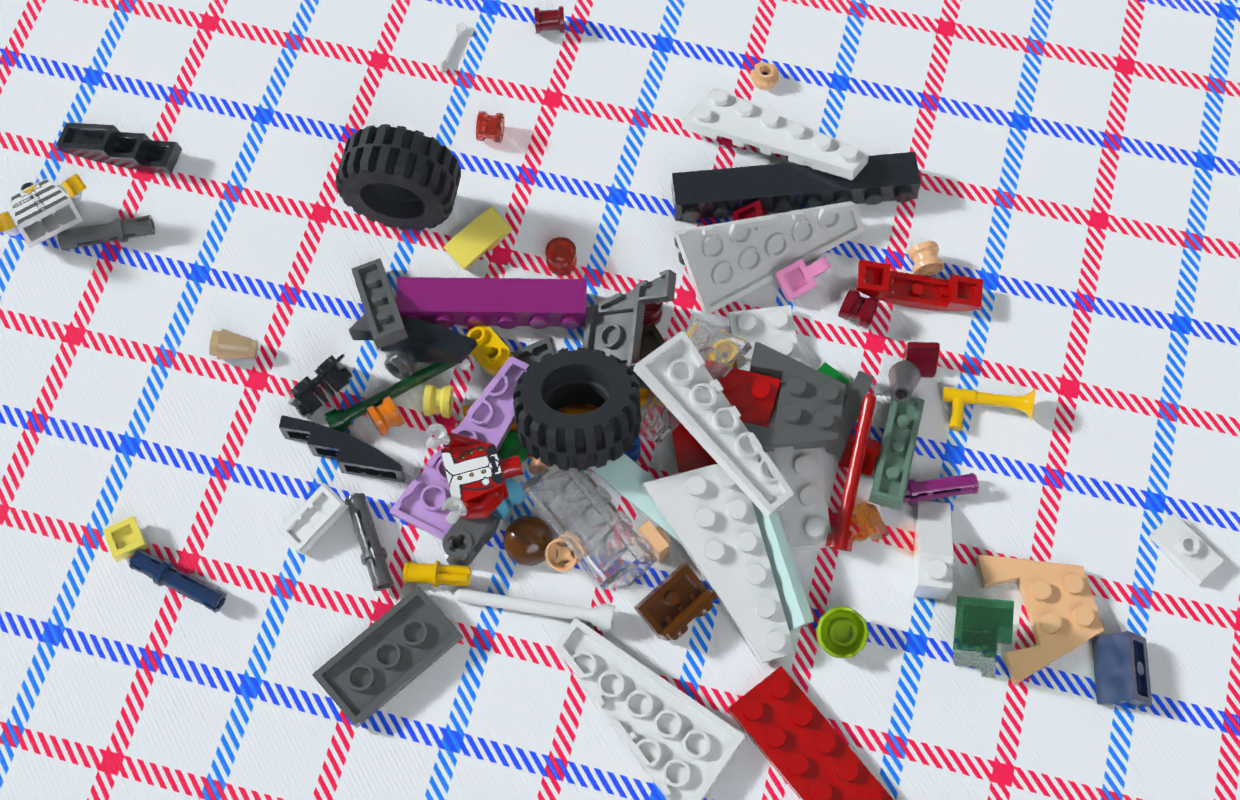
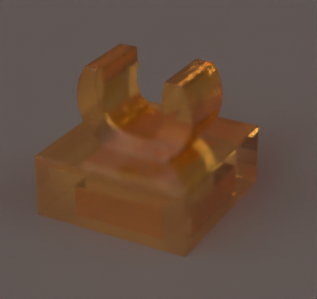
[850,502,889,542]

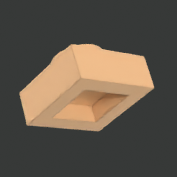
[638,520,670,563]

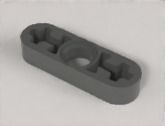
[826,371,874,458]

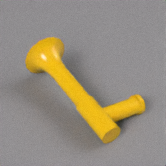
[942,387,1035,431]

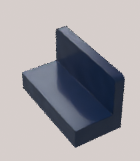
[1092,631,1152,708]

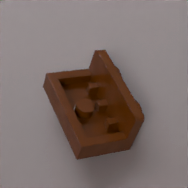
[634,563,718,641]

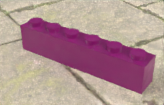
[396,277,587,330]

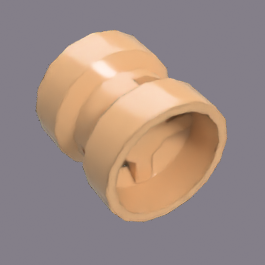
[545,532,587,572]

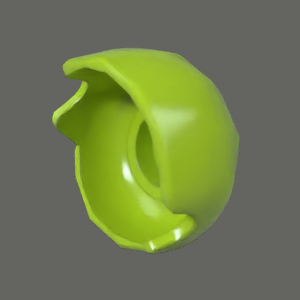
[816,606,869,658]

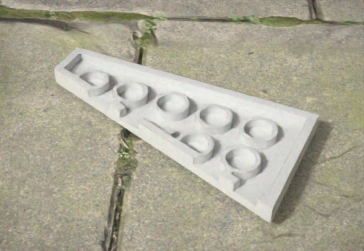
[673,201,865,315]
[642,464,796,663]
[555,617,745,800]

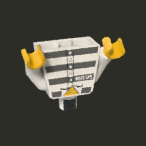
[0,173,87,248]

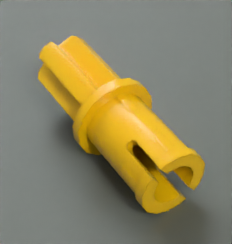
[403,561,472,588]

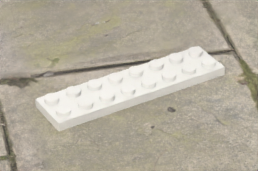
[728,305,831,552]

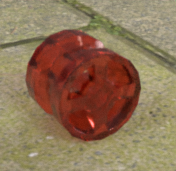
[476,111,505,143]
[545,237,577,276]

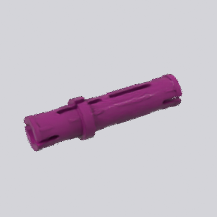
[880,473,979,507]

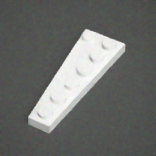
[682,87,869,180]
[633,330,794,518]

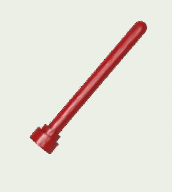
[825,394,876,552]

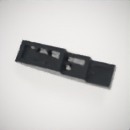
[55,122,182,174]
[349,314,478,364]
[279,415,406,483]

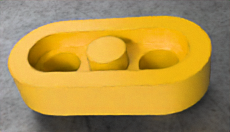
[466,325,514,376]

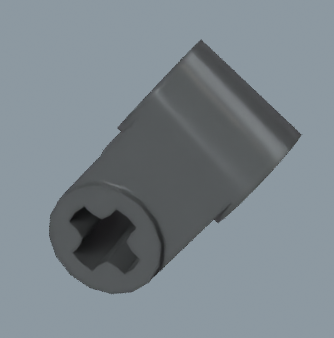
[442,514,500,566]

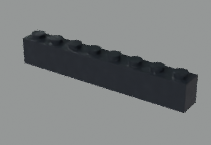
[671,152,921,221]

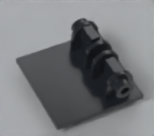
[288,354,352,418]

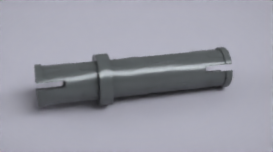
[57,215,155,251]
[345,493,394,591]

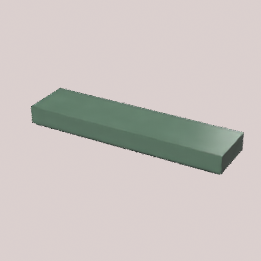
[868,397,925,510]

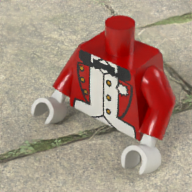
[426,423,524,524]

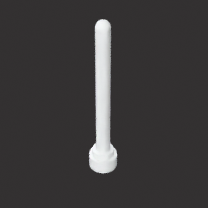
[454,589,616,632]

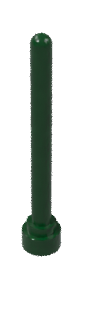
[324,363,458,432]

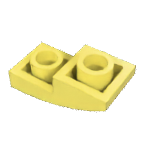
[443,207,513,271]

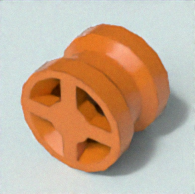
[366,396,405,436]

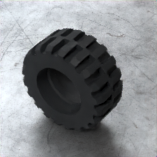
[335,124,461,231]
[513,347,641,471]

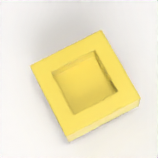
[102,516,148,562]

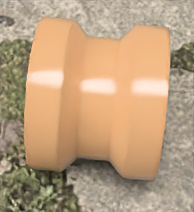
[908,241,945,277]

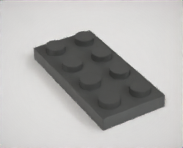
[312,586,463,728]

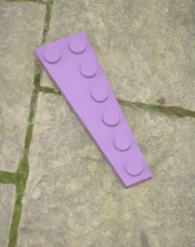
[389,356,529,541]

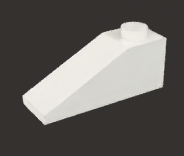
[912,501,954,600]

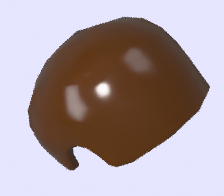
[504,515,553,566]

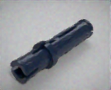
[129,548,227,613]

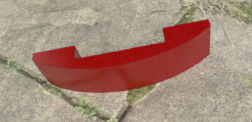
[856,259,983,312]

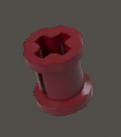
[534,6,565,34]

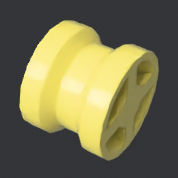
[423,384,454,418]

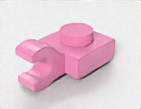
[773,256,831,302]

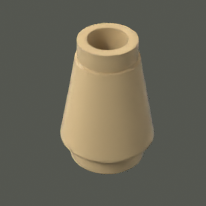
[209,328,258,360]

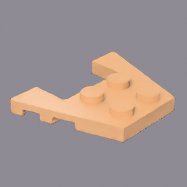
[975,555,1104,685]

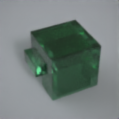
[953,596,1014,678]

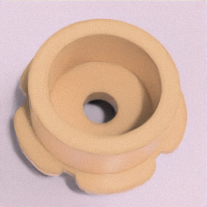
[750,62,779,90]

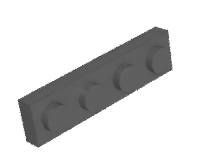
[351,258,408,349]

